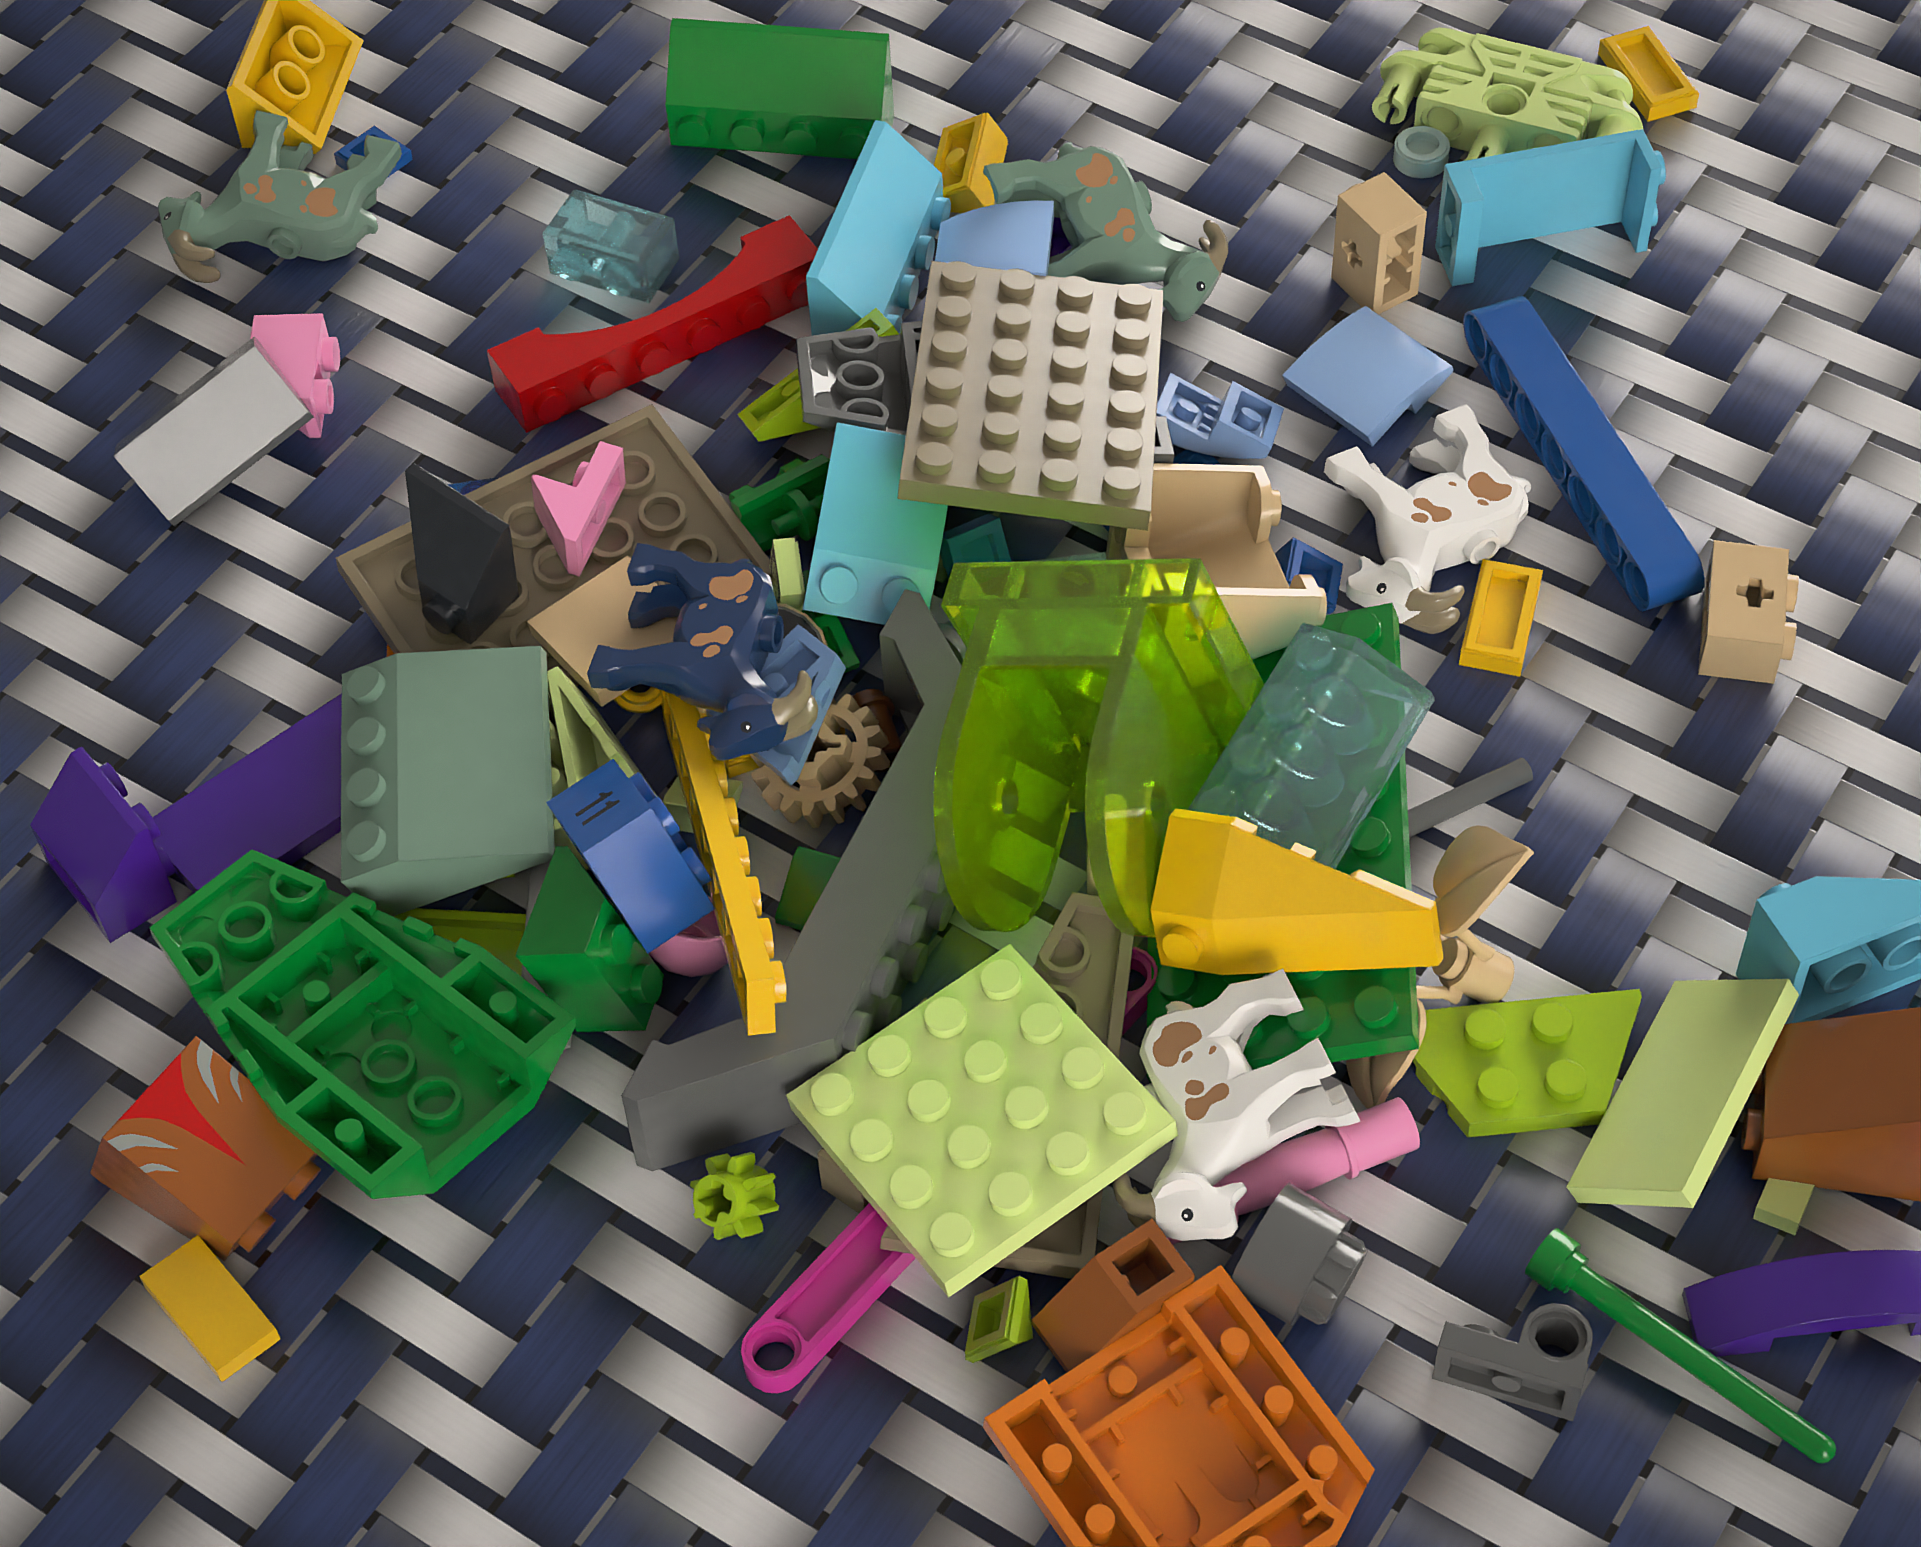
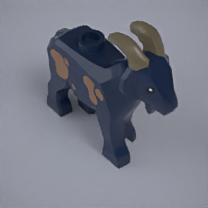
[587,543,818,760]

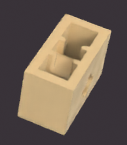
[1331,172,1427,315]
[1698,540,1799,684]

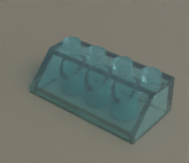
[1188,623,1435,869]

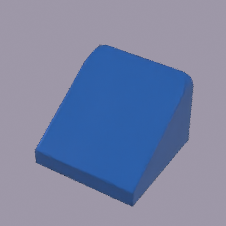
[1275,537,1343,615]

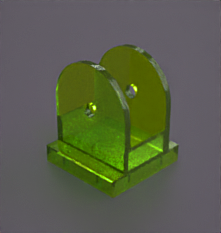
[934,558,1279,938]

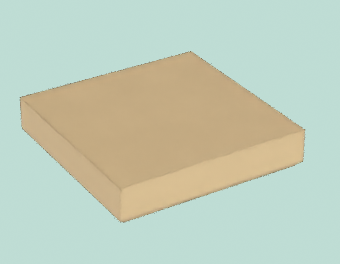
[527,555,678,707]

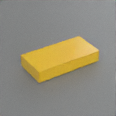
[1598,26,1699,122]
[1459,559,1543,677]
[139,1235,281,1382]

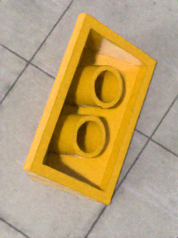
[226,0,364,154]

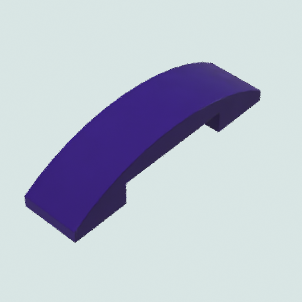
[1682,1250,1921,1357]

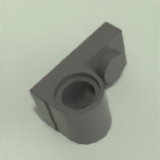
[1432,1303,1593,1421]

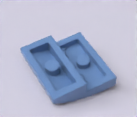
[1156,373,1284,459]

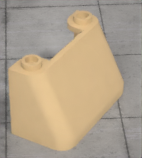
[1106,463,1327,689]

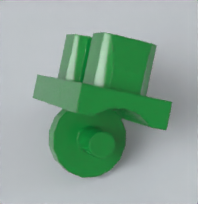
[729,454,830,552]

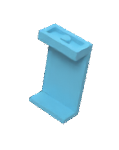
[1435,129,1666,286]

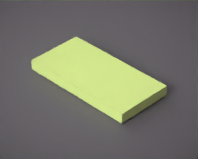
[1567,979,1799,1208]

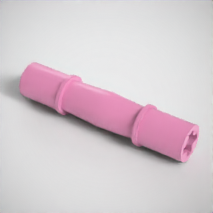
[1167,1097,1420,1245]

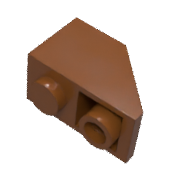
[1031,1218,1195,1373]

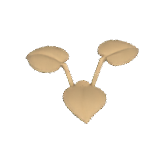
[1346,825,1534,1109]

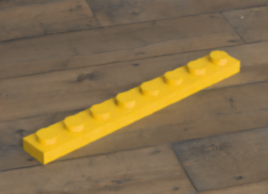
[662,690,786,1036]

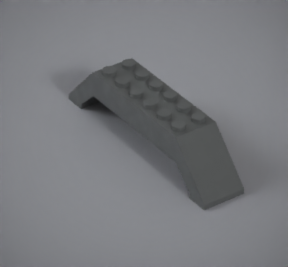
[621,589,1006,1171]

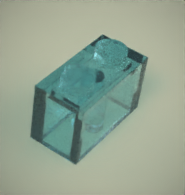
[543,189,679,303]

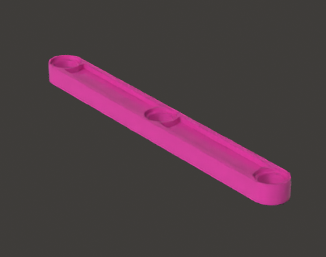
[741,947,1158,1394]

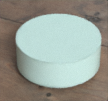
[1393,126,1450,178]

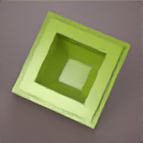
[965,1276,1033,1363]

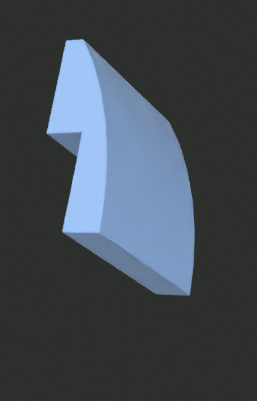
[935,200,1054,276]
[1282,306,1454,447]

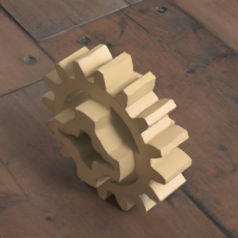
[750,693,890,828]

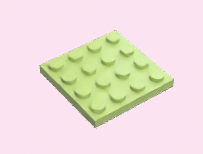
[786,944,1178,1297]

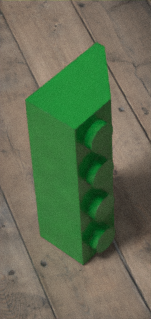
[665,18,894,159]

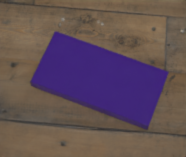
[153,693,342,893]

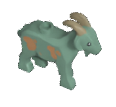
[158,110,402,283]
[983,142,1228,322]

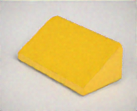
[934,112,1008,213]

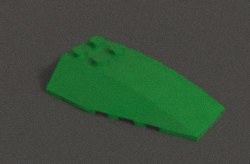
[149,849,576,1199]

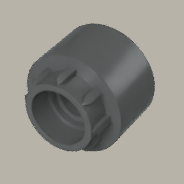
[1232,1183,1368,1326]

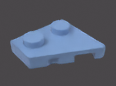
[708,624,846,786]

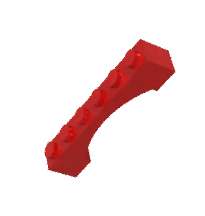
[487,215,818,433]

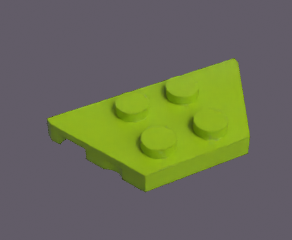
[1412,989,1642,1138]

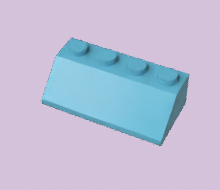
[806,120,951,336]

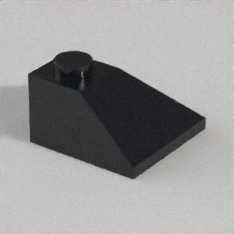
[405,463,519,645]

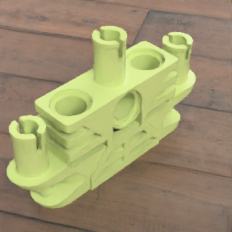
[1372,27,1643,161]

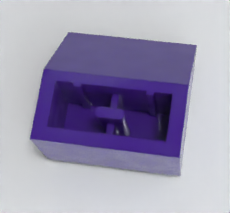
[30,746,177,943]

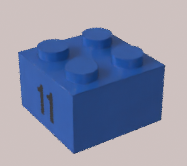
[546,759,715,954]

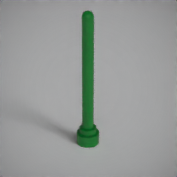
[1525,1228,1836,1463]

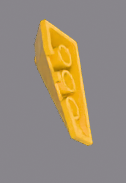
[1150,808,1443,975]

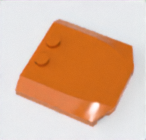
[983,1265,1375,1547]

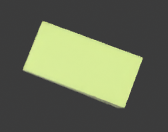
[1753,1178,1815,1235]

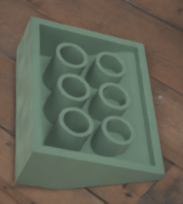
[341,646,555,916]

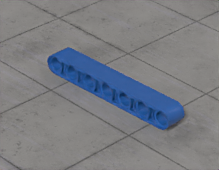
[1463,296,1705,612]

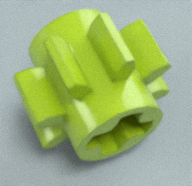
[690,1152,779,1240]

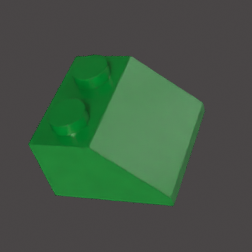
[515,846,664,1032]

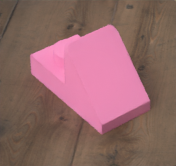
[531,441,626,577]

